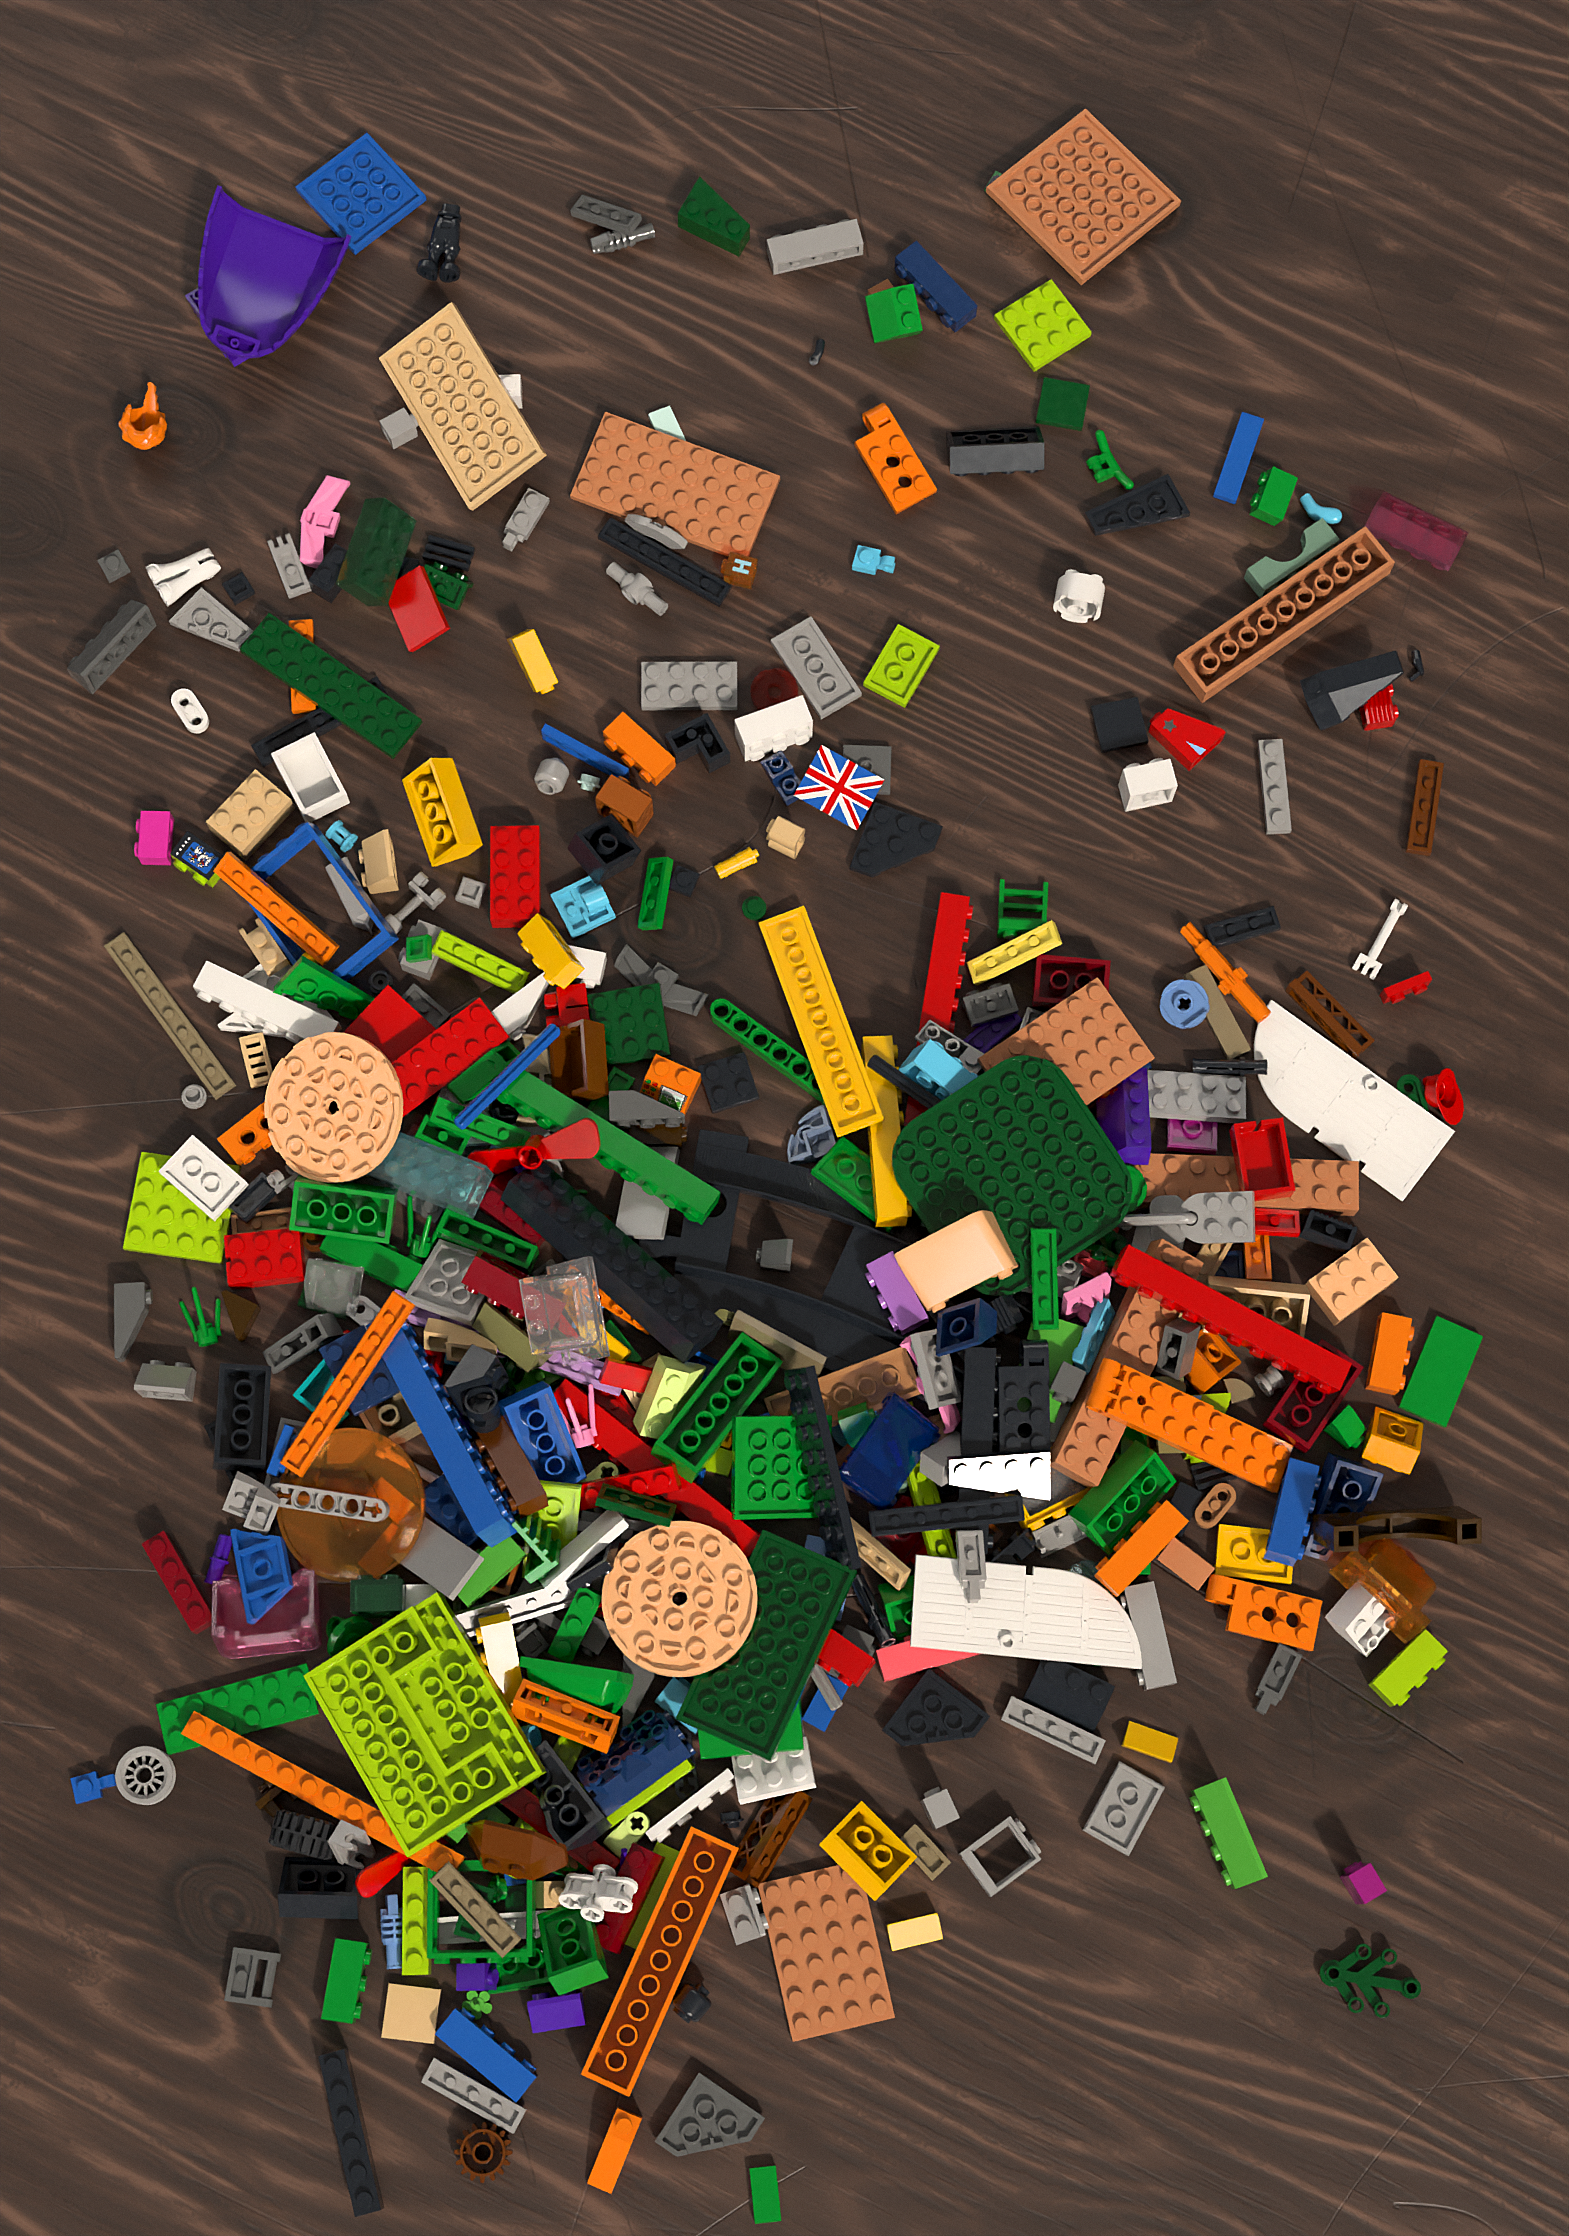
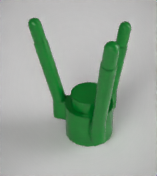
[406,1195,446,1258]
[179,1287,222,1347]

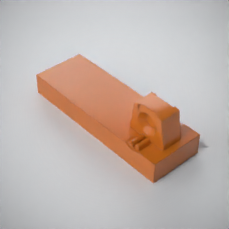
[1243,1235,1272,1282]

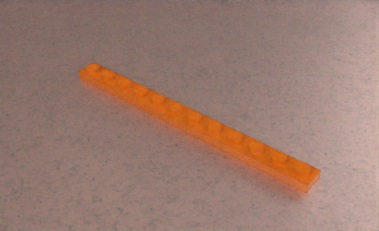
[181,1711,465,1873]

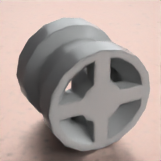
[1255,1365,1286,1397]

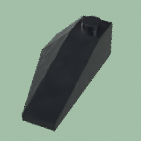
[1300,650,1404,731]
[533,1740,612,1851]

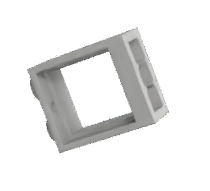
[959,1816,1041,1897]

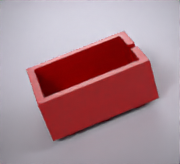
[1229,1118,1296,1201]
[224,1228,307,1290]

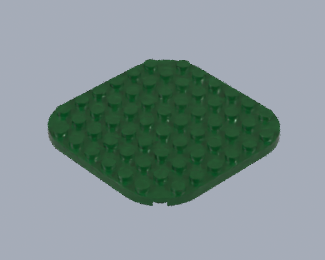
[892,1055,1132,1296]

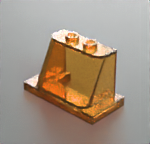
[1329,1539,1436,1644]

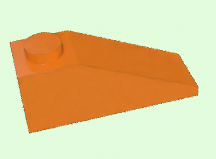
[587,2106,643,2194]

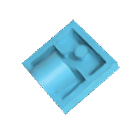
[550,876,616,939]

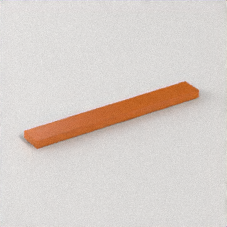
[280,1291,415,1477]

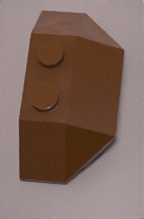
[466,1820,568,1881]

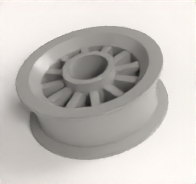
[115,1746,176,1805]

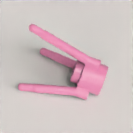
[559,1384,598,1449]

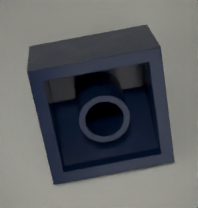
[936,1298,997,1357]

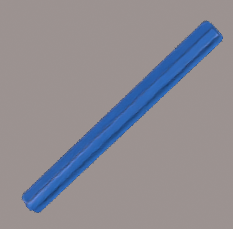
[454,1023,560,1130]

